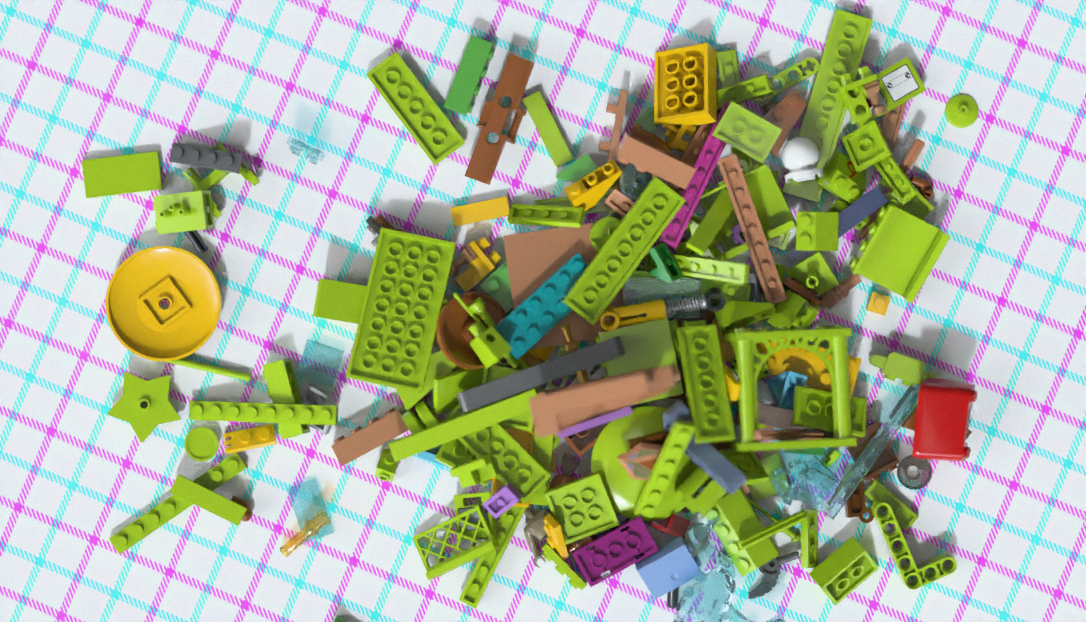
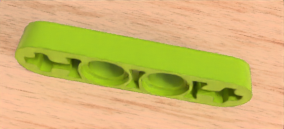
[753,57,819,103]

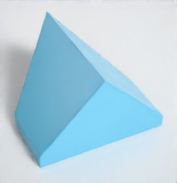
[766,370,807,411]

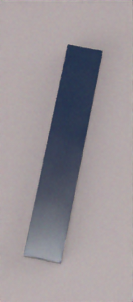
[784,186,889,266]

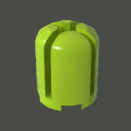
[674,466,727,519]

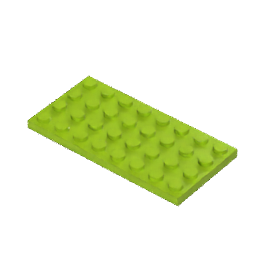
[346,228,457,394]

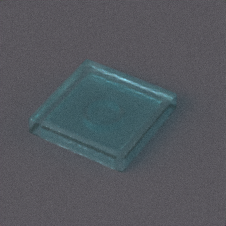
[296,339,344,387]

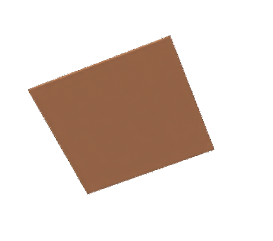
[503,223,632,349]

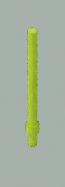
[152,358,251,382]

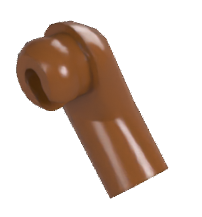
[910,175,933,199]

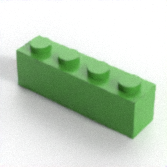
[444,35,495,117]

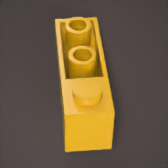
[564,160,622,211]

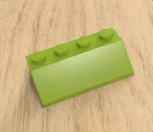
[706,487,781,577]

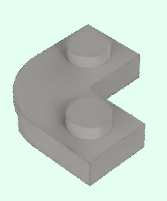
[302,383,336,435]

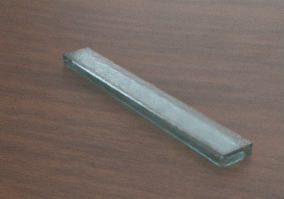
[821,385,919,520]

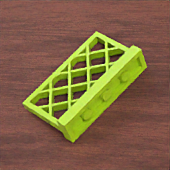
[412,505,501,580]

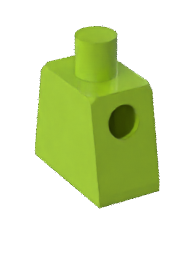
[469,322,513,369]

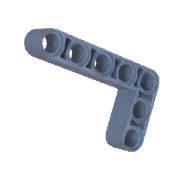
[663,401,747,494]

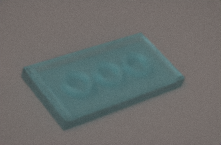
[623,278,701,318]

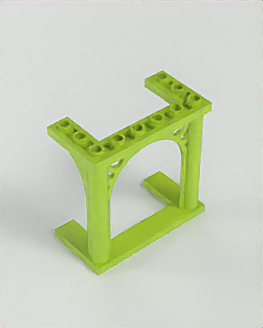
[723,325,857,451]

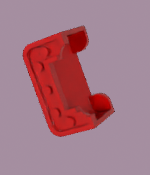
[912,377,977,461]

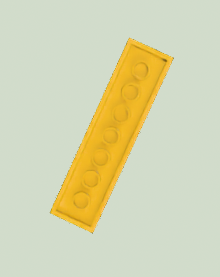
[712,319,862,396]

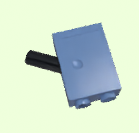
[635,536,702,609]

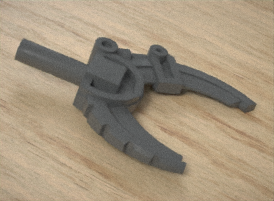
[716,550,800,599]

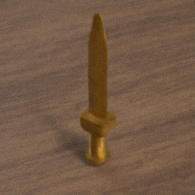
[560,323,589,383]

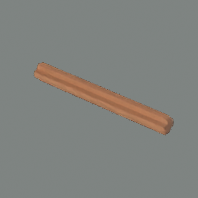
[754,429,824,441]

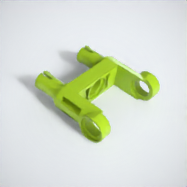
[182,141,260,219]

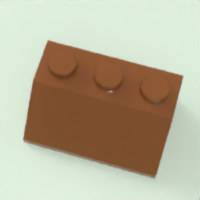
[563,409,616,457]

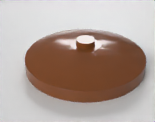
[436,292,507,370]

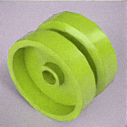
[401,399,442,433]

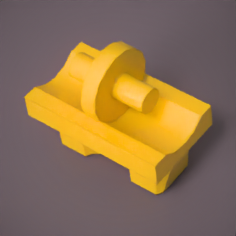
[663,124,697,151]

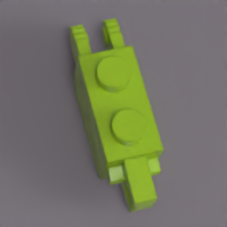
[868,352,937,387]

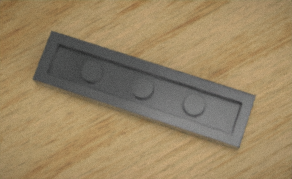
[169,143,243,174]

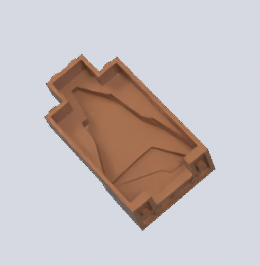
[528,364,681,438]

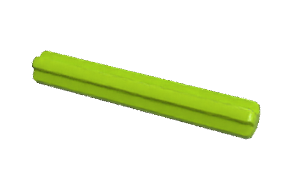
[737,510,807,550]

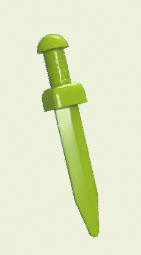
[748,498,800,542]

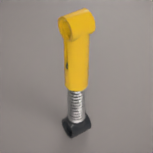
[600,287,725,331]

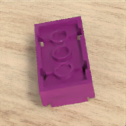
[571,515,659,587]

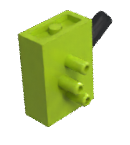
[153,190,215,255]

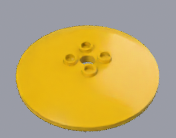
[105,246,222,361]

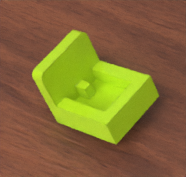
[375,448,400,482]

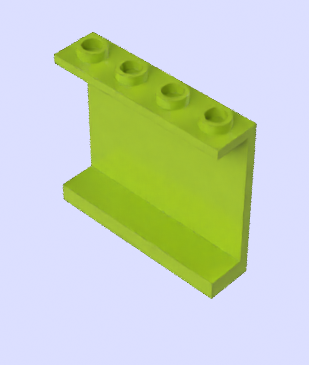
[849,202,951,303]

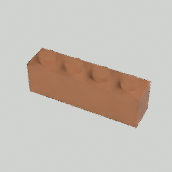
[615,132,696,189]
[331,408,409,466]

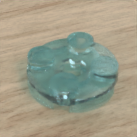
[620,164,654,202]

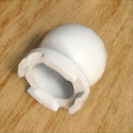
[781,137,824,183]

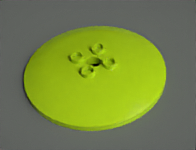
[591,406,698,521]

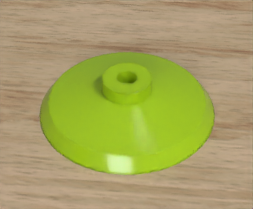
[945,94,979,128]
[184,427,219,462]

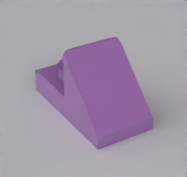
[483,483,522,519]

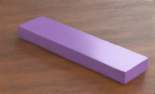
[557,406,633,438]

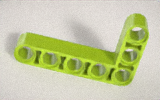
[871,499,957,590]

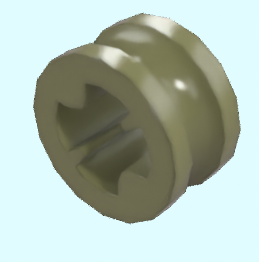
[760,96,778,114]

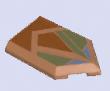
[617,442,664,481]

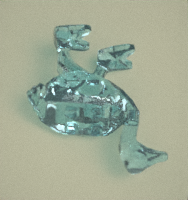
[673,516,786,622]

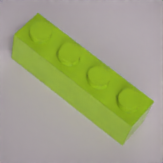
[262,358,311,439]

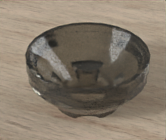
[897,455,932,490]

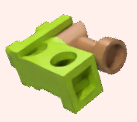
[840,66,887,125]

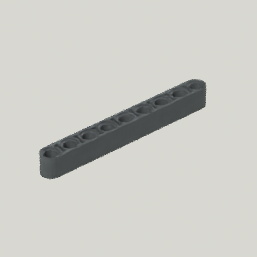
[456,335,626,412]

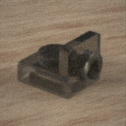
[366,216,383,246]

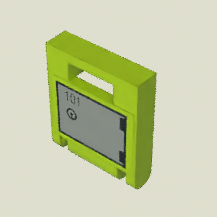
[454,492,496,541]

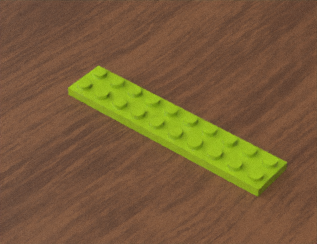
[782,9,873,203]

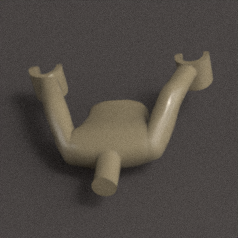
[524,507,554,568]

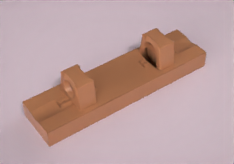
[599,90,628,163]

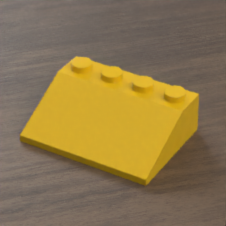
[654,43,717,125]

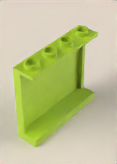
[700,163,796,260]
[595,318,684,409]

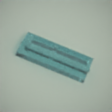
[286,478,334,543]

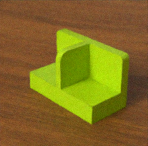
[449,454,497,488]

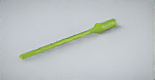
[453,292,519,369]

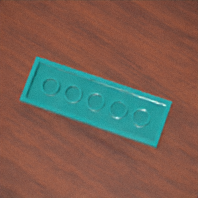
[494,253,588,360]

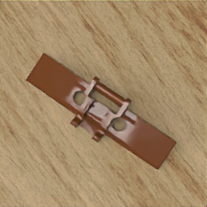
[465,54,535,185]

